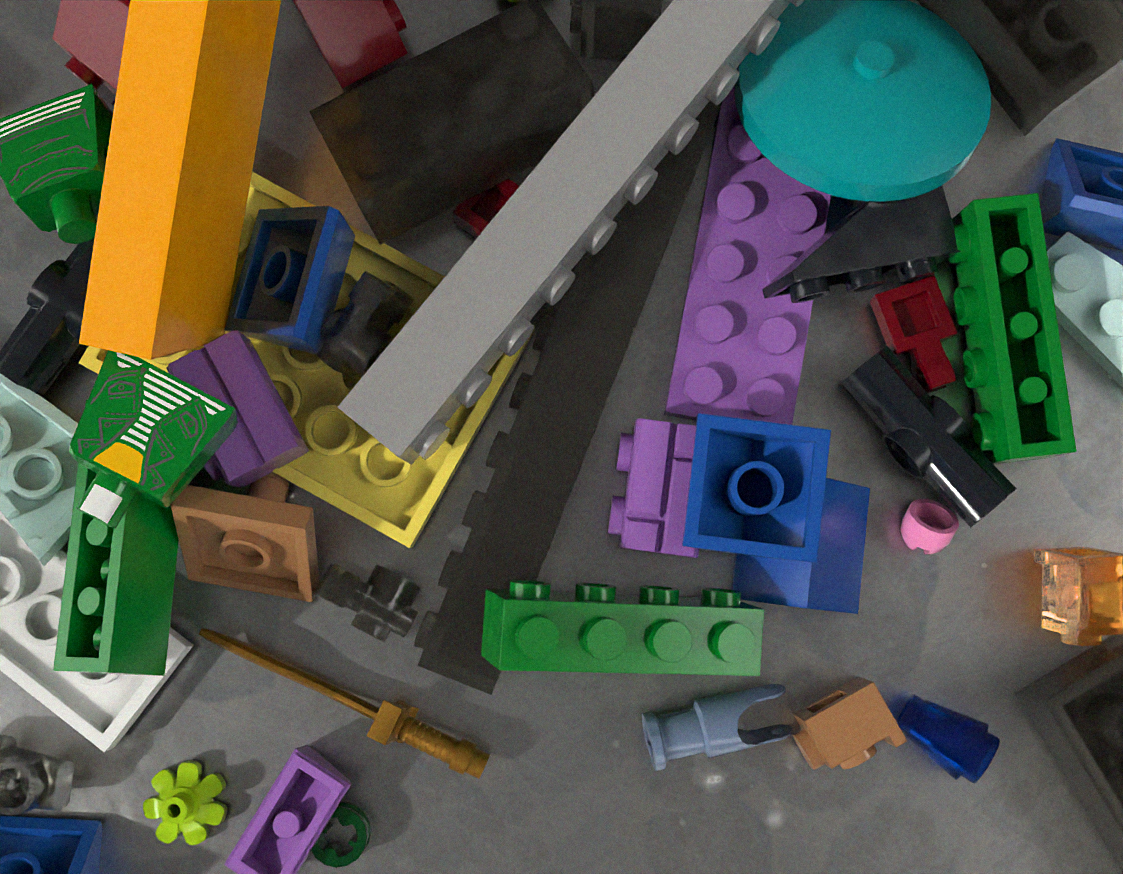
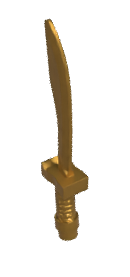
[199,628,490,779]

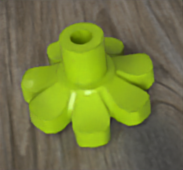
[143,760,227,845]

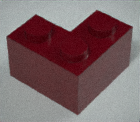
[292,0,408,89]

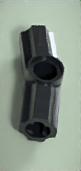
[0,238,94,394]
[841,346,1017,528]

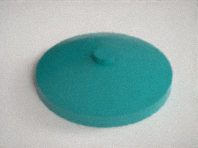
[734,0,991,202]

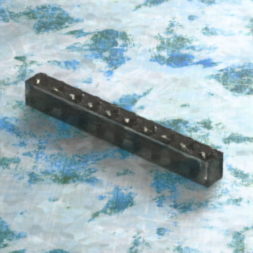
[414,101,723,695]

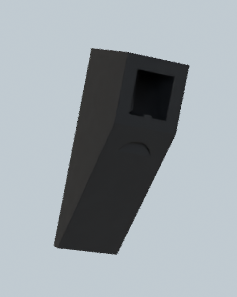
[762,186,961,303]

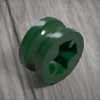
[311,801,372,868]

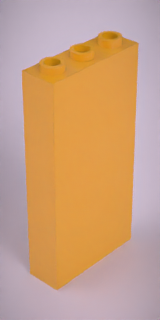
[79,0,281,360]

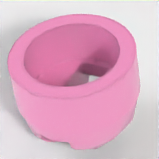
[900,499,959,555]

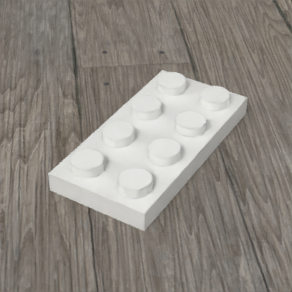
[0,511,194,753]

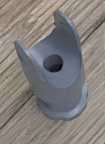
[642,684,794,771]

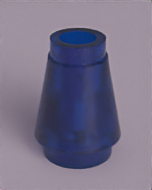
[896,694,1000,783]

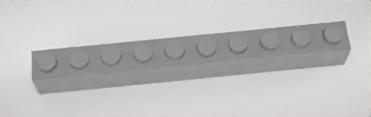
[338,0,805,465]

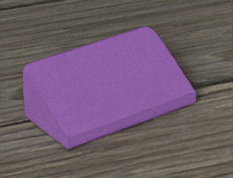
[224,745,352,874]

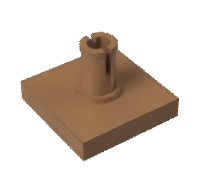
[171,472,319,602]

